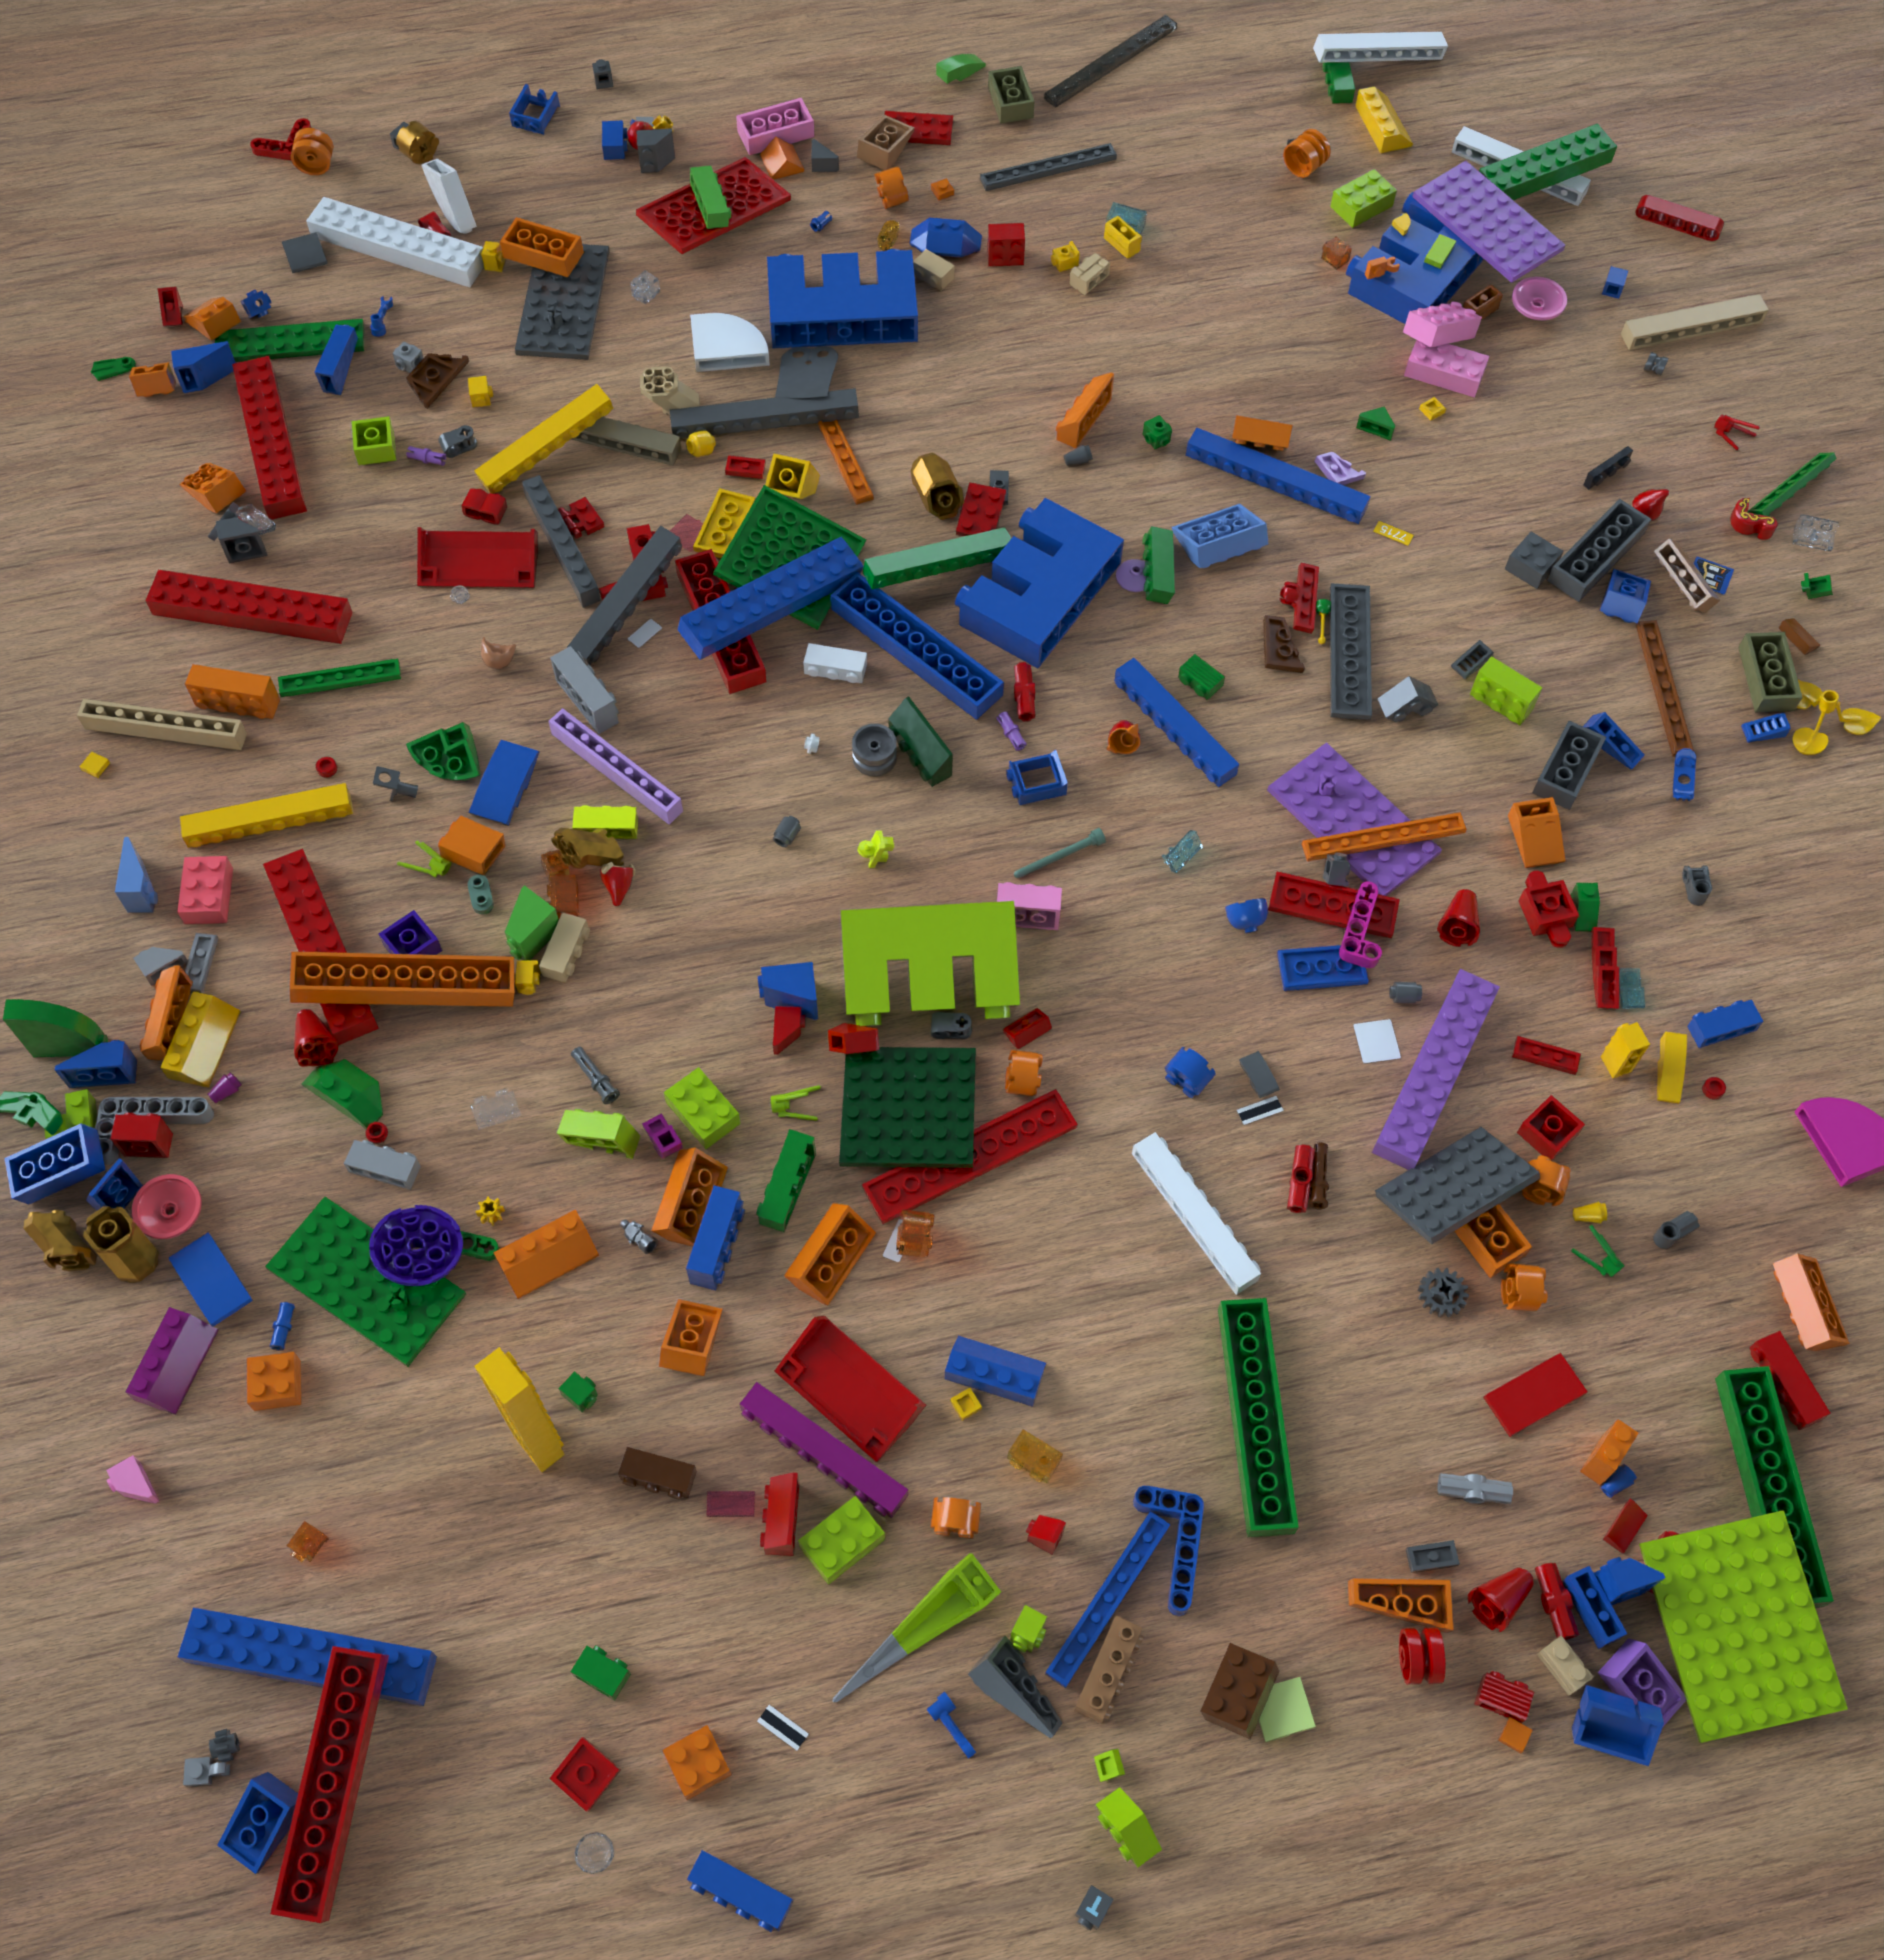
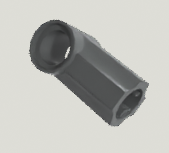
[1653,1211,1700,1249]

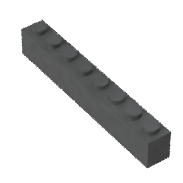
[522,475,601,608]
[567,526,682,665]

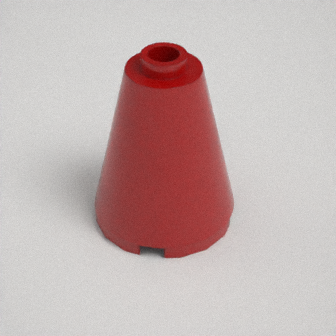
[1437,889,1480,947]
[1467,1567,1534,1632]

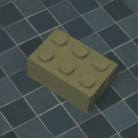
[988,66,1035,124]

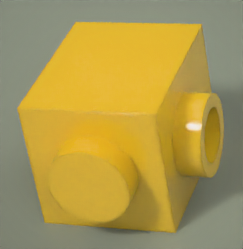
[468,376,494,408]

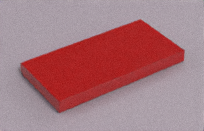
[1483,1352,1588,1437]

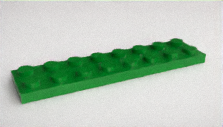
[215,319,364,362]

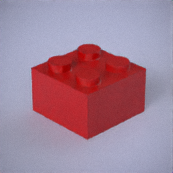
[987,223,1025,267]
[1517,1095,1585,1161]
[110,1113,173,1158]

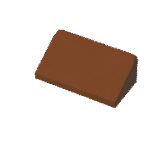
[1779,618,1820,655]

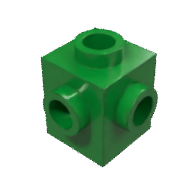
[1142,415,1172,450]

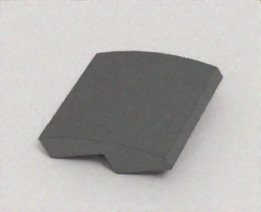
[282,232,328,273]

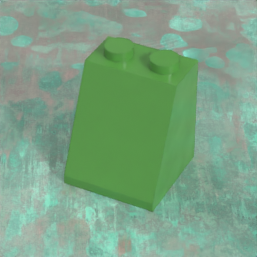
[505,885,559,961]

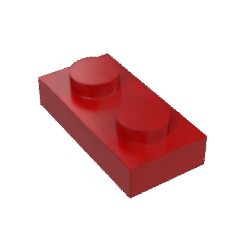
[725,455,766,479]

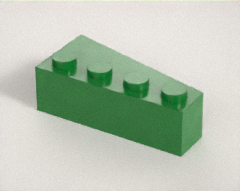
[756,1129,816,1232]

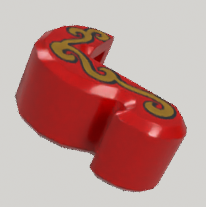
[1730,498,1778,540]

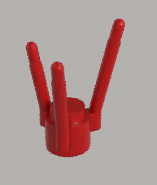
[1714,414,1760,450]

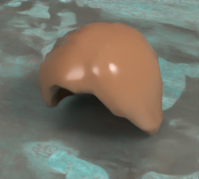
[481,637,516,669]

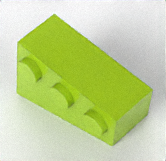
[557,1109,641,1159]

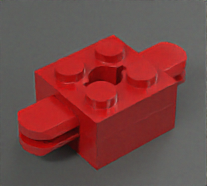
[1518,871,1579,948]

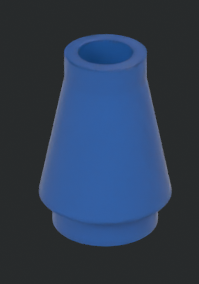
[1601,1464,1637,1498]

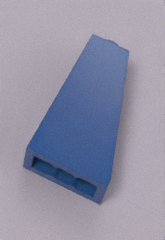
[315,325,358,395]

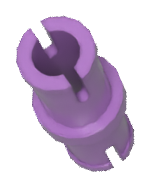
[406,446,446,466]
[996,711,1027,751]

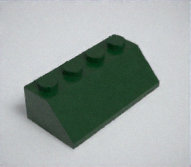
[888,696,953,787]

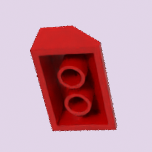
[760,1472,800,1556]

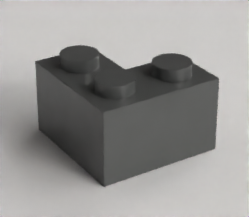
[1377,676,1439,723]

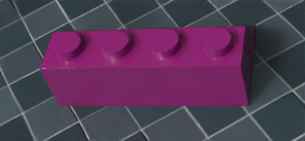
[125,1307,218,1415]

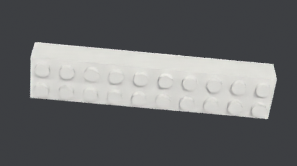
[306,197,484,287]

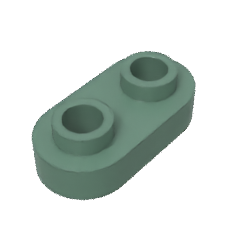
[468,875,494,914]

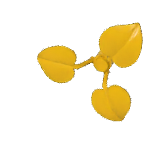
[1792,679,1881,755]

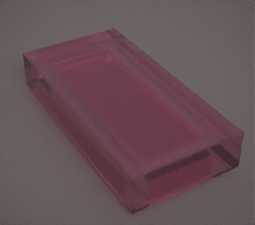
[706,1491,755,1517]

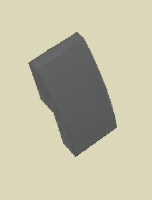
[1239,1051,1280,1098]

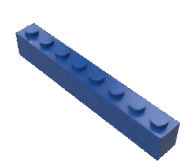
[1114,658,1239,787]

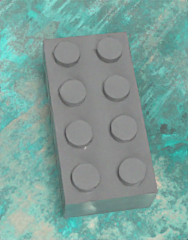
[550,646,619,735]

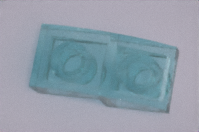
[1619,968,1645,1009]

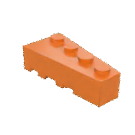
[1348,1578,1454,1632]

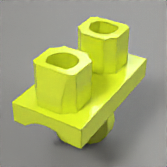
[857,830,894,868]

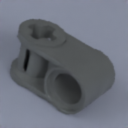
[438,425,477,458]
[1682,865,1712,906]
[931,1012,972,1039]

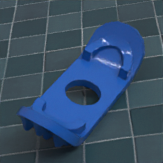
[1673,748,1696,801]

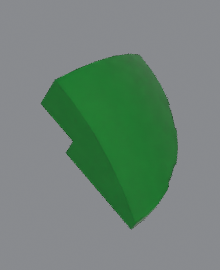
[406,722,480,781]

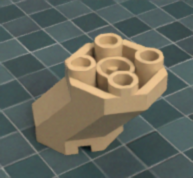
[640,366,700,415]

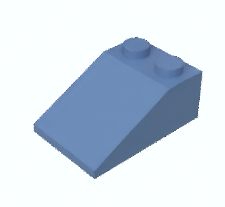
[115,837,158,913]

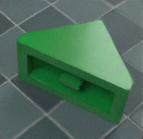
[1356,406,1395,441]

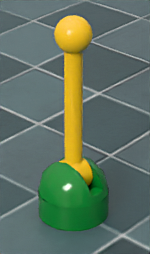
[1316,599,1331,644]

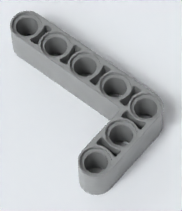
[95,1097,214,1165]

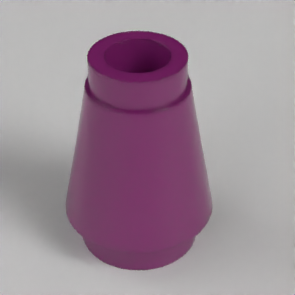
[208,1072,242,1103]

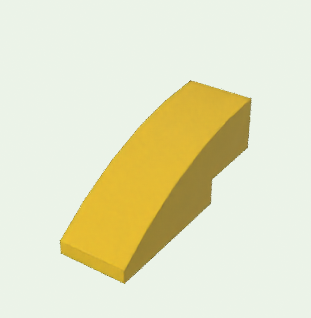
[1657,1031,1687,1104]

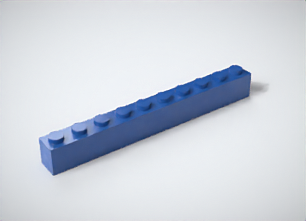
[1186,428,1371,524]

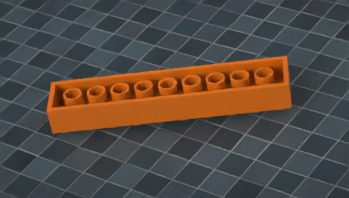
[290,952,514,1007]

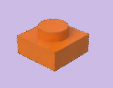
[931,178,954,201]

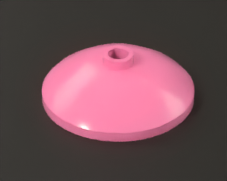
[1512,277,1567,320]

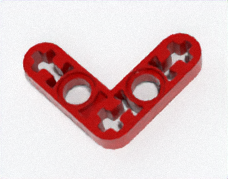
[250,118,312,161]

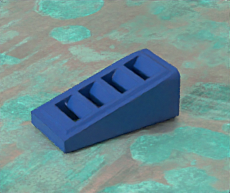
[1741,713,1791,743]

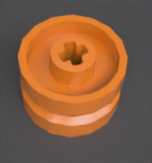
[291,128,334,175]

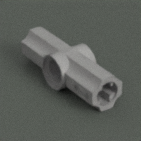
[1437,1473,1513,1504]

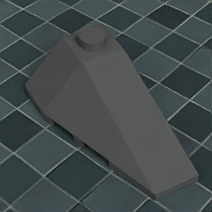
[968,1636,1062,1739]

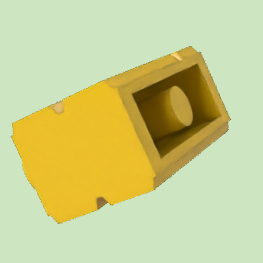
[1104,216,1142,259]

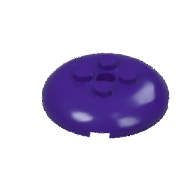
[369,1205,463,1286]

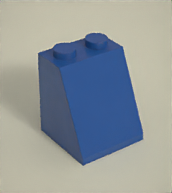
[758,962,818,1020]

